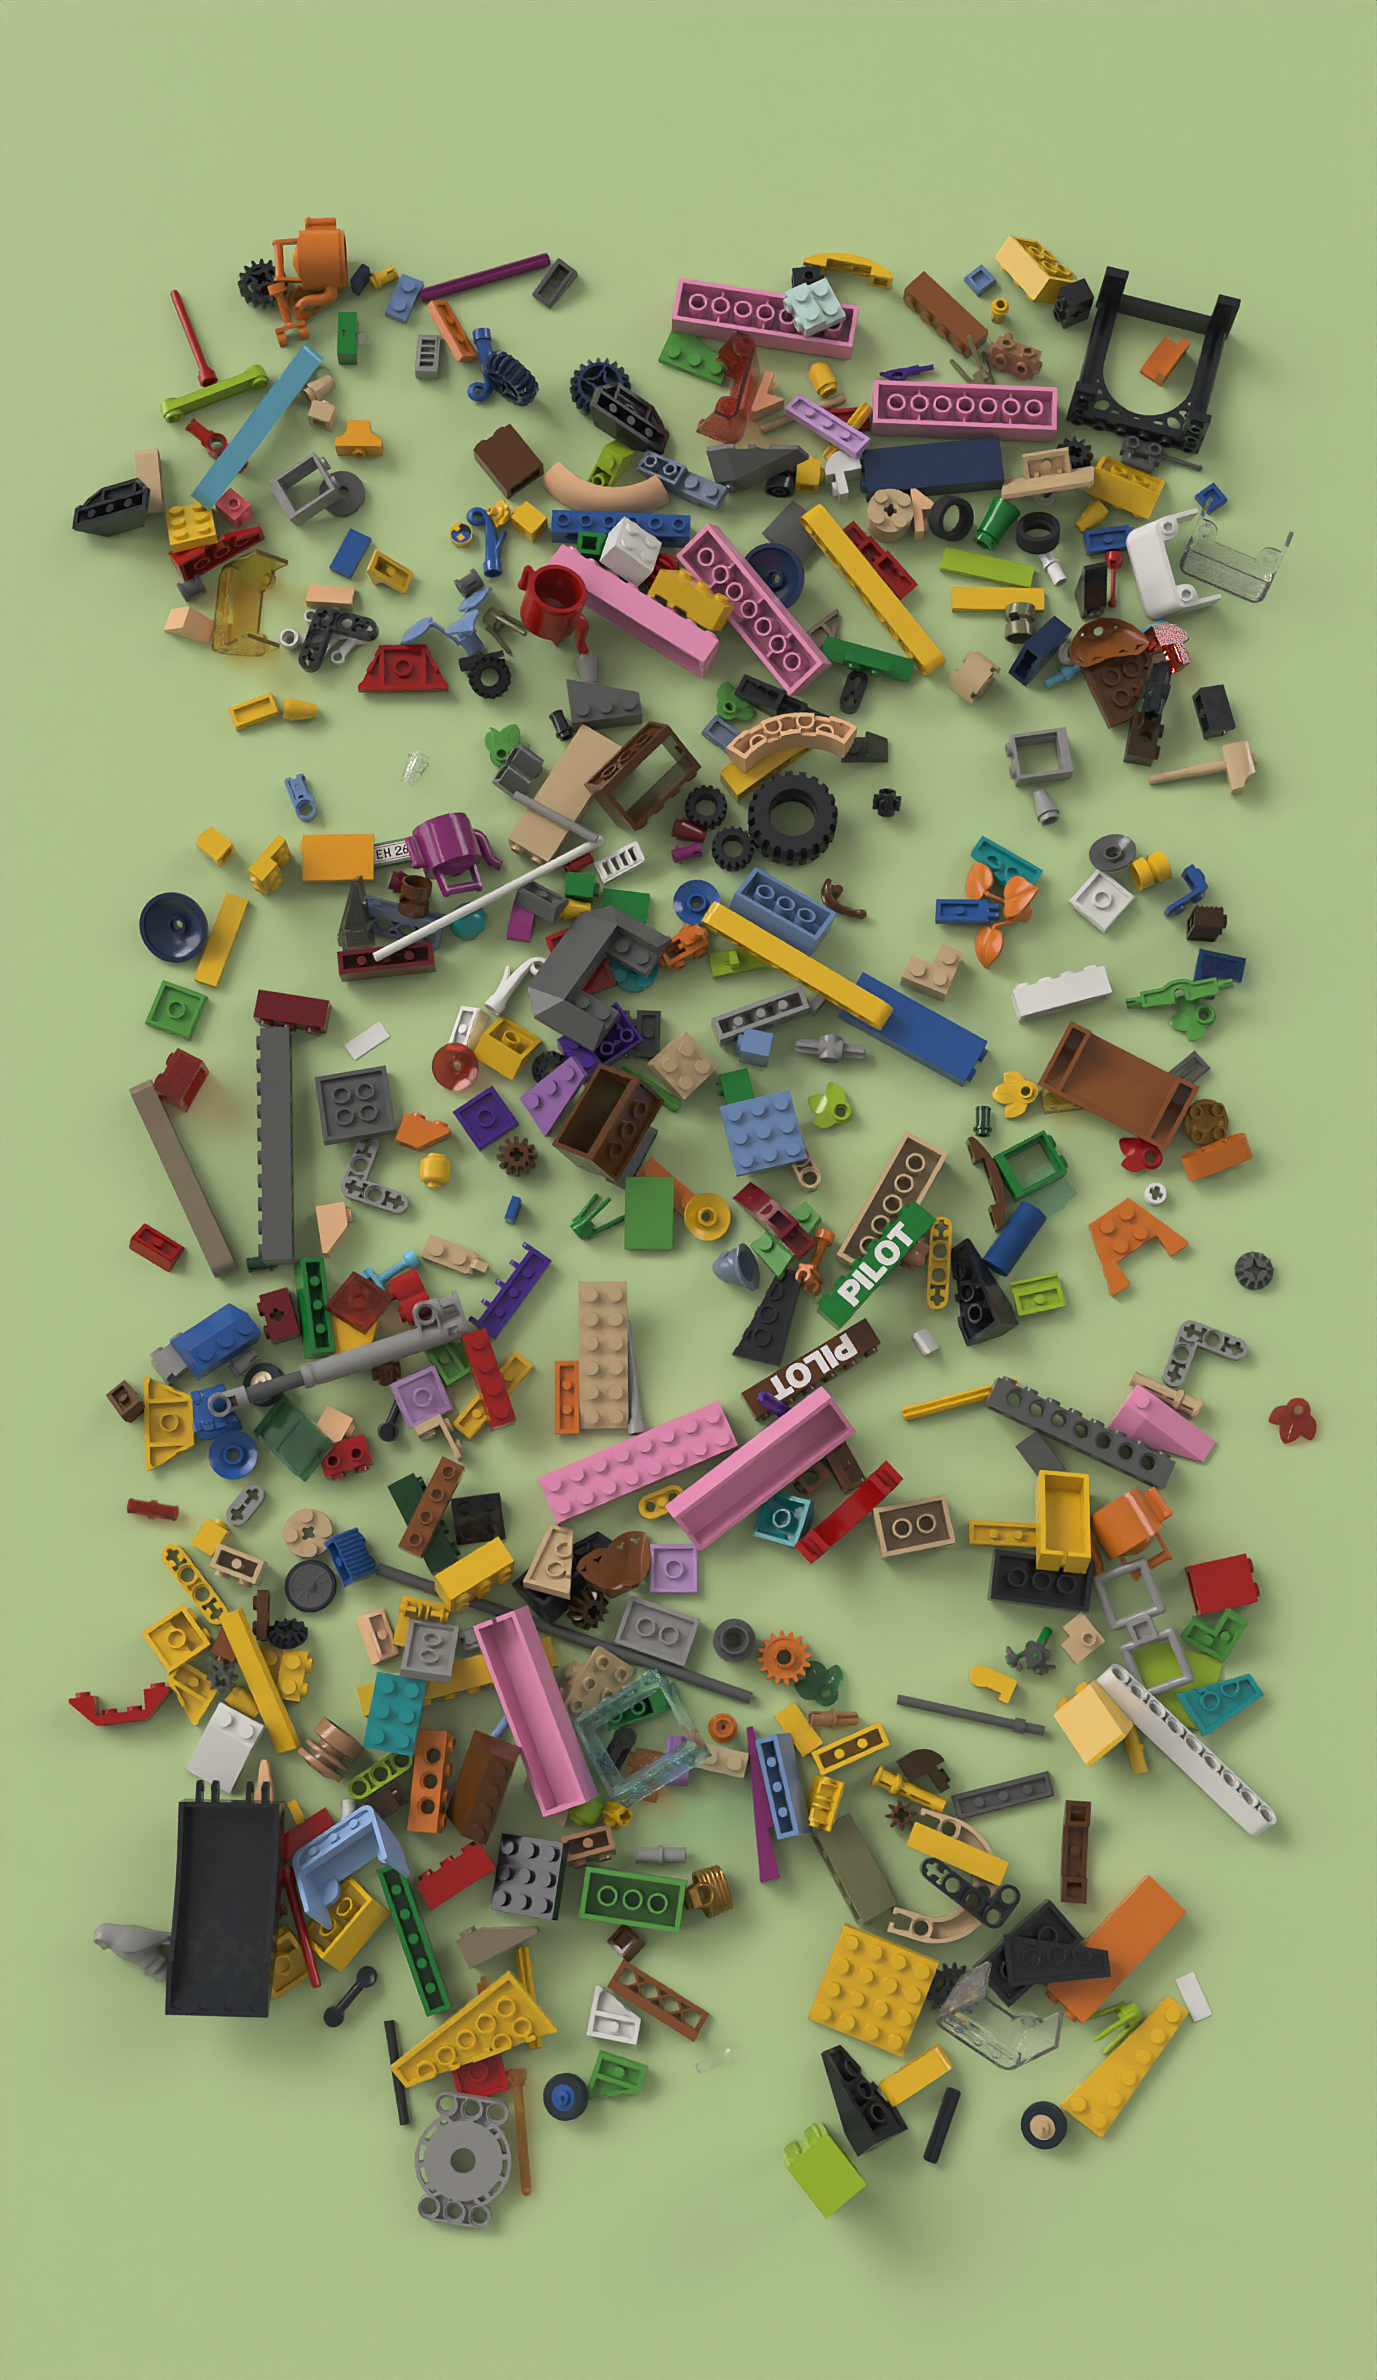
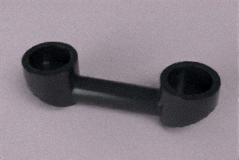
[377,1400,400,1442]
[323,1966,378,2027]

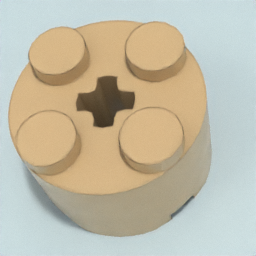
[866,489,914,543]
[948,650,1001,706]

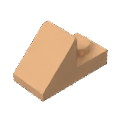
[750,371,784,422]
[909,488,934,541]

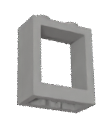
[269,452,343,527]
[1005,727,1074,787]

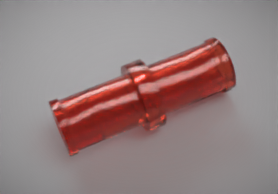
[127,1498,179,1521]

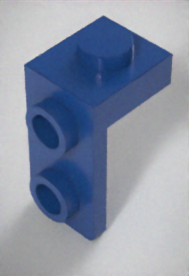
[1164,864,1209,917]

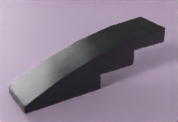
[734,674,829,718]

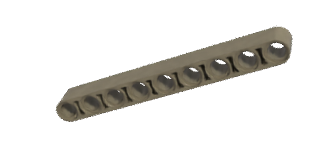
[129,1079,238,1278]

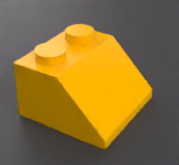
[473,1015,542,1080]

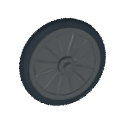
[284,1560,337,1612]

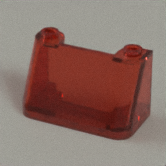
[696,330,760,444]

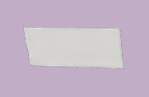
[344,1021,390,1060]
[1175,1972,1213,2023]

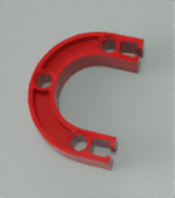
[794,1460,904,1564]

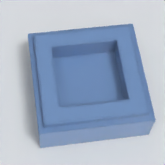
[964,264,996,297]

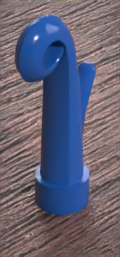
[467,328,493,402]
[466,507,507,578]

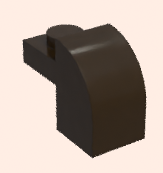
[896,1749,951,1793]
[363,1780,410,1820]

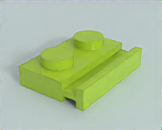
[1010,1272,1066,1317]

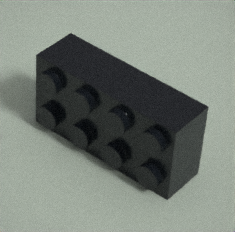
[987,1549,1094,1614]
[972,1899,1084,2008]

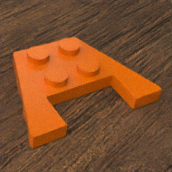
[1088,1198,1189,1297]

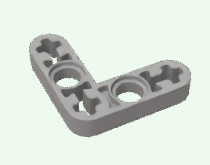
[341,1137,409,1215]
[1162,1320,1247,1388]

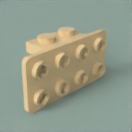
[1001,447,1095,501]
[558,1646,634,1752]

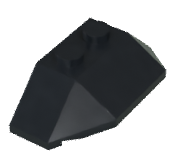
[589,382,670,455]
[72,477,150,537]

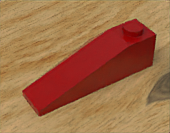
[168,526,265,582]

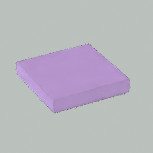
[389,1364,454,1429]
[649,1544,698,1594]

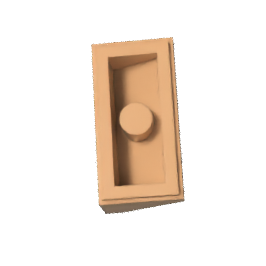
[306,584,355,610]
[356,1608,401,1665]

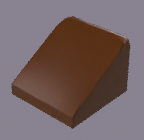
[607,1925,645,1962]

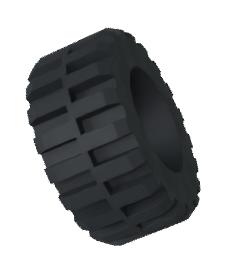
[747,771,838,866]

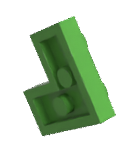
[1180,1608,1249,1662]

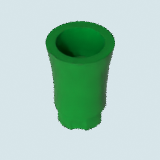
[973,497,1020,551]

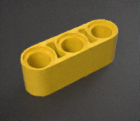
[878,2044,954,2107]

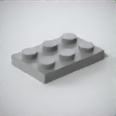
[614,1595,700,1667]
[400,1618,460,1683]

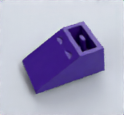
[557,1002,643,1085]

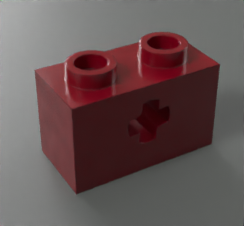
[257,1287,302,1345]

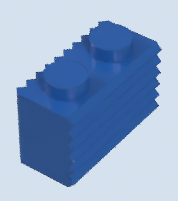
[324,1527,377,1587]

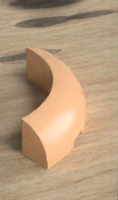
[542,461,670,514]
[726,712,858,774]

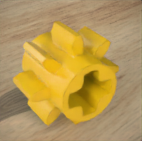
[602,1797,633,1831]

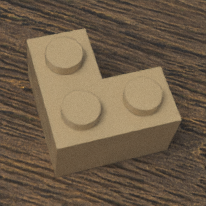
[900,944,964,1002]

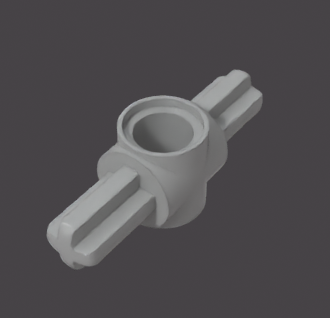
[795,1035,866,1063]

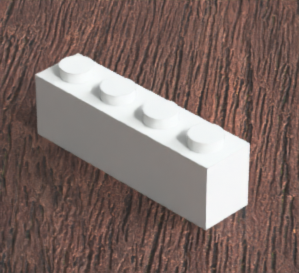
[1010,965,1112,1022]

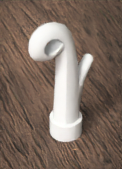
[484,957,547,1016]

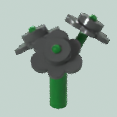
[1005,1626,1056,1676]

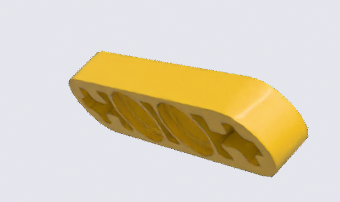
[926,1216,952,1311]
[162,1544,229,1625]

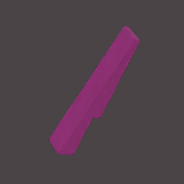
[746,1726,780,1882]

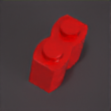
[387,1268,430,1326]

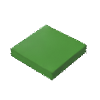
[145,980,208,1041]

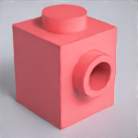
[215,487,253,530]

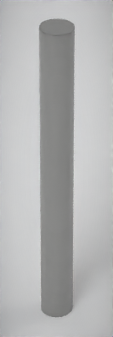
[512,791,599,843]

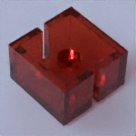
[154,1048,210,1113]

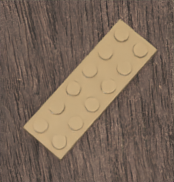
[578,1281,629,1429]

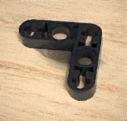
[298,607,379,673]

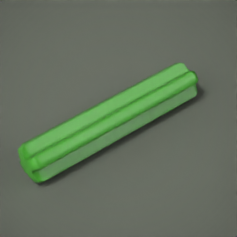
[620,1065,682,1112]

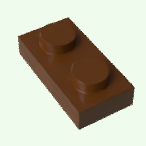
[252,1590,270,1641]

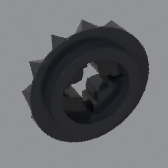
[532,1050,566,1083]
[268,1618,308,1649]

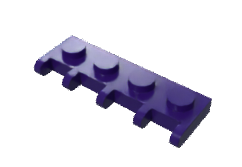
[468,1242,552,1340]

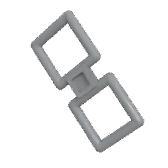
[1092,1558,1195,1696]

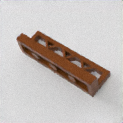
[607,1959,709,2042]

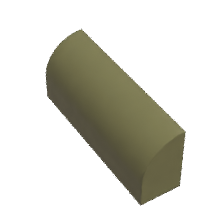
[810,1813,898,1925]

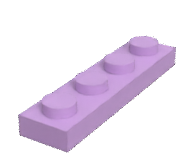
[785,394,871,459]

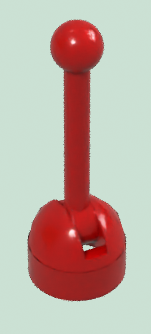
[1105,551,1124,608]

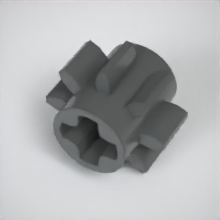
[206,1661,239,1694]

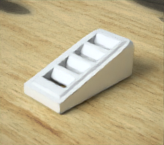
[594,841,646,884]

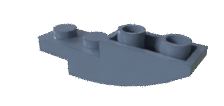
[636,450,729,510]

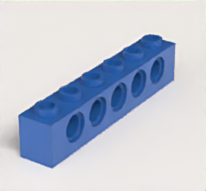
[551,510,691,548]

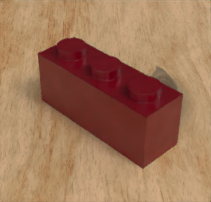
[253,989,332,1036]

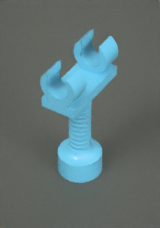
[354,1249,421,1306]

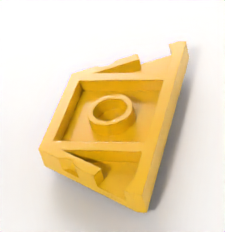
[143,1376,195,1471]

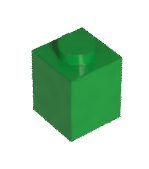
[564,872,600,904]

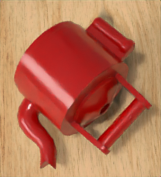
[518,565,589,654]

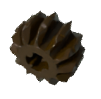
[566,1587,609,1631]

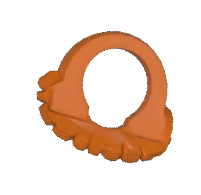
[288,285,322,321]

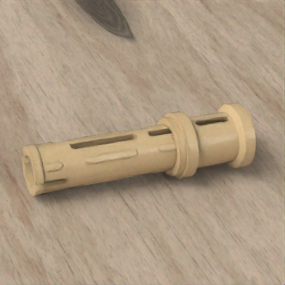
[1129,1371,1204,1419]

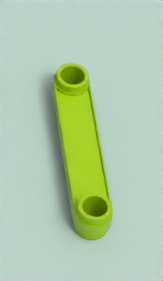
[160,364,268,423]

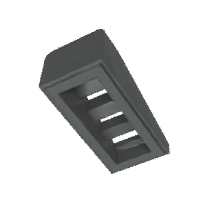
[532,258,578,309]

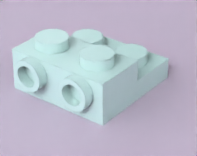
[783,278,846,338]

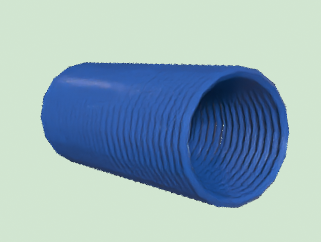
[982,1202,1047,1277]

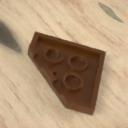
[1079,644,1152,729]

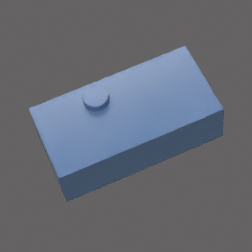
[729,867,837,957]

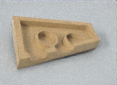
[523,1523,574,1600]

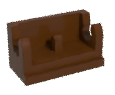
[823,1441,867,1495]

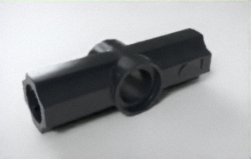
[1140,661,1173,724]

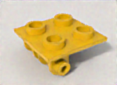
[392,1595,450,1647]
[806,1774,845,1832]

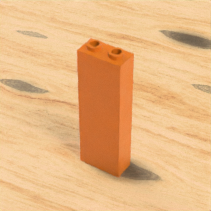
[1043,1875,1186,2023]

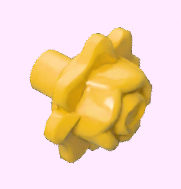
[487,499,511,528]

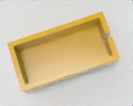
[1035,1470,1091,1574]

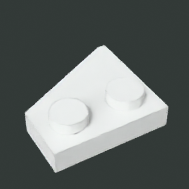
[586,1985,641,2045]

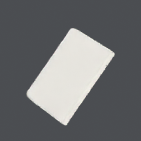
[446,1006,488,1058]

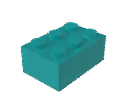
[363,1672,429,1757]

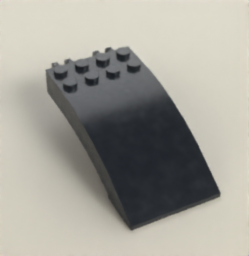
[165,1780,285,2018]

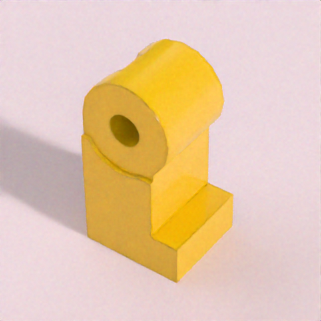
[968,1665,1018,1704]

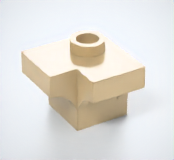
[1060,1612,1105,1665]

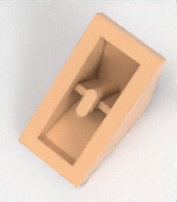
[164,607,216,644]

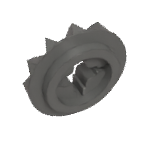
[1235,1251,1274,1290]

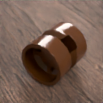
[398,875,433,919]

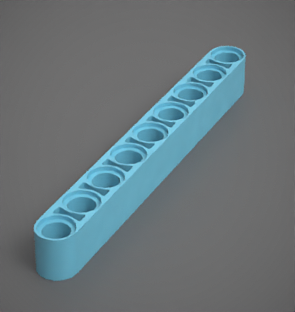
[190,343,324,510]

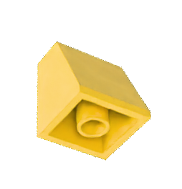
[1053,1679,1134,1767]

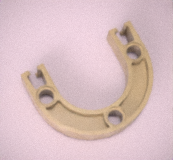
[886,1808,998,1944]

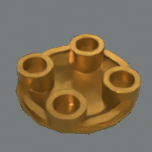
[1183,1099,1228,1146]

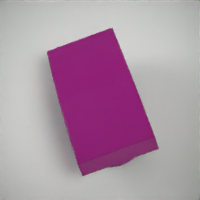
[507,893,536,943]

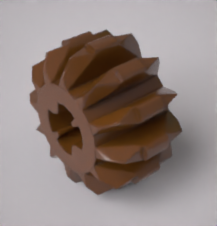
[497,1136,538,1177]

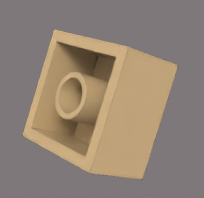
[646,1032,718,1100]

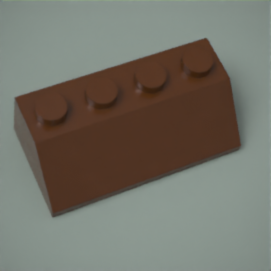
[446,1730,522,1845]

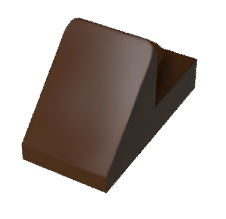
[106,1380,145,1423]

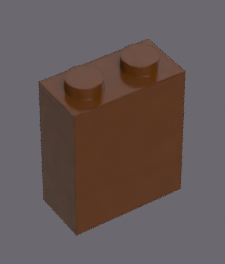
[473,424,544,500]

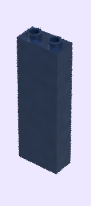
[860,437,1005,502]

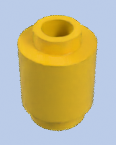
[808,362,838,398]

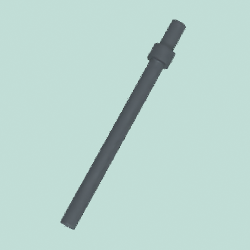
[897,1694,1045,1736]

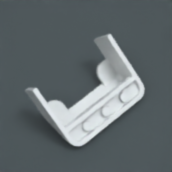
[1126,508,1222,620]

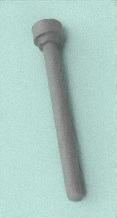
[628,1320,648,1436]

